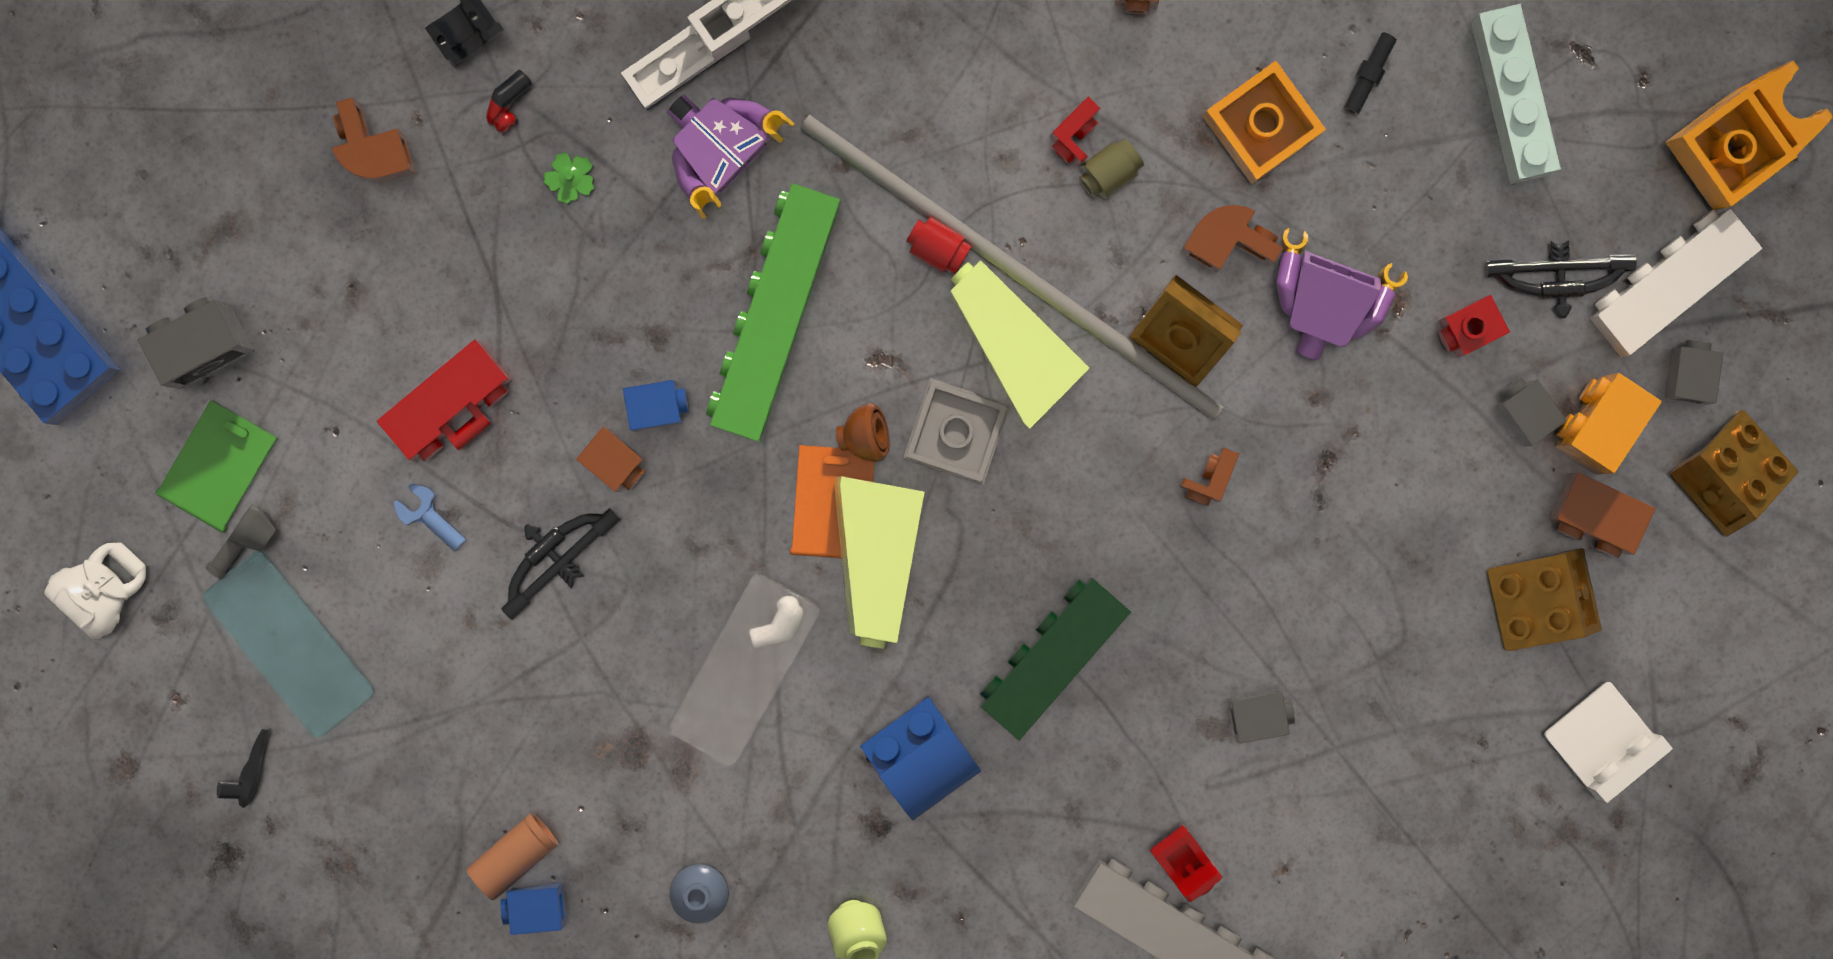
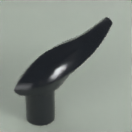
[217,729,267,808]

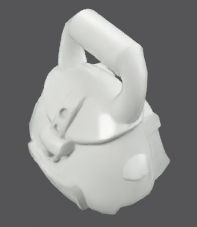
[44,542,146,640]

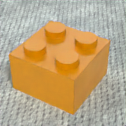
[1202,61,1326,185]
[1555,373,1662,475]

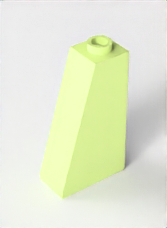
[950,260,1089,430]
[834,476,925,649]

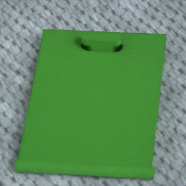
[155,400,278,533]

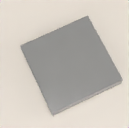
[903,378,1010,485]

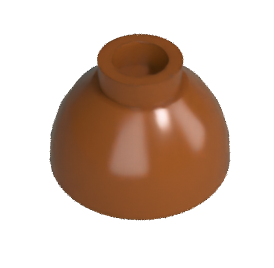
[836,402,890,461]

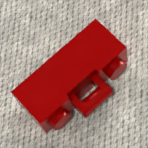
[376,339,512,462]

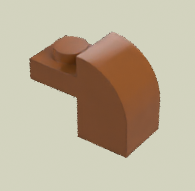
[332,97,415,183]
[1181,205,1283,273]

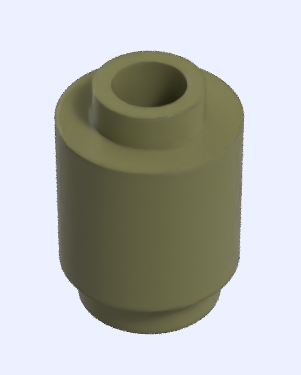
[1079,139,1144,200]

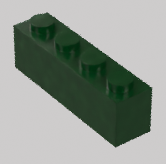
[980,578,1131,741]

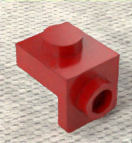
[1150,825,1222,902]

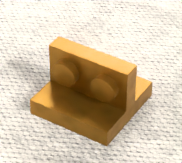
[1129,275,1243,387]

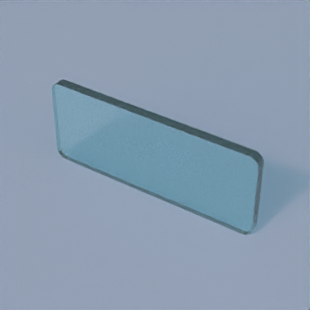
[203,551,373,737]

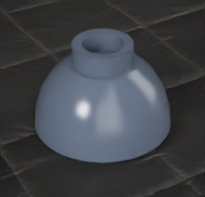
[669,864,729,924]

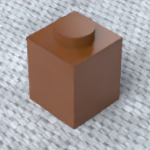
[576,427,645,492]

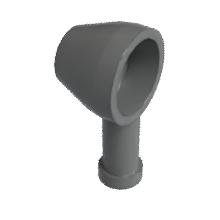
[205,504,276,579]

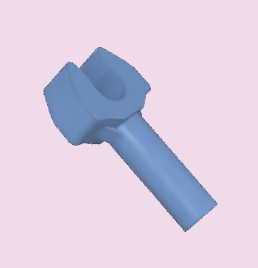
[394,484,466,552]

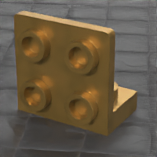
[1670,410,1798,537]
[1488,548,1602,651]

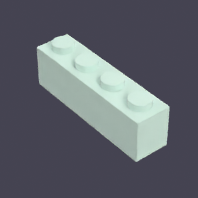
[1471,3,1561,185]

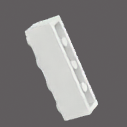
[1589,209,1763,357]

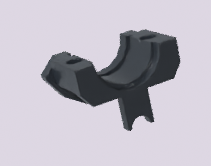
[425,0,504,67]

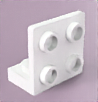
[1544,682,1673,803]

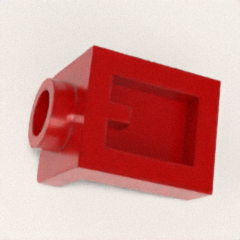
[1050,96,1100,166]

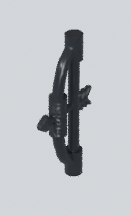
[1486,240,1637,318]
[501,508,621,620]

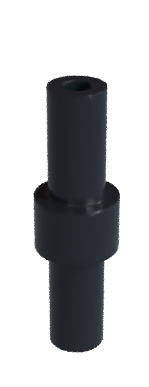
[1344,32,1397,115]

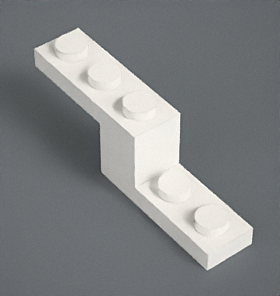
[621,0,792,110]

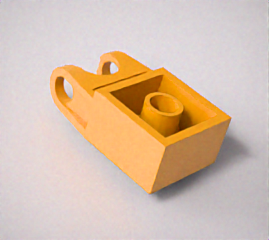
[1665,60,1833,210]

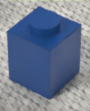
[623,380,689,432]
[500,883,566,935]

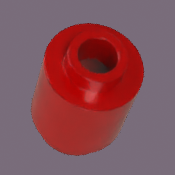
[906,216,972,275]

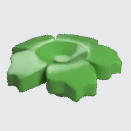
[543,152,595,204]

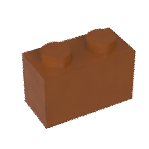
[1549,472,1656,559]

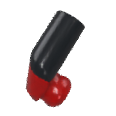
[486,70,532,133]

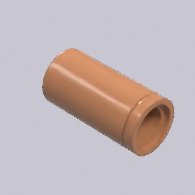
[466,813,559,901]

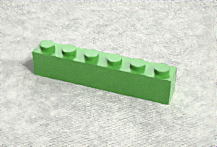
[706,183,841,442]

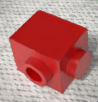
[1438,294,1510,358]

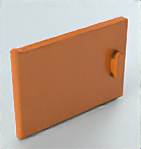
[790,445,875,558]

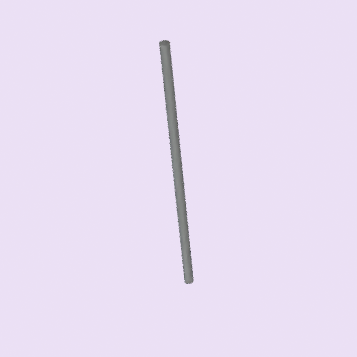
[800,115,1224,420]

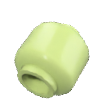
[827,900,887,959]

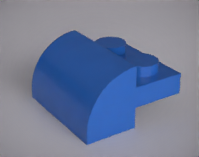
[860,697,981,820]

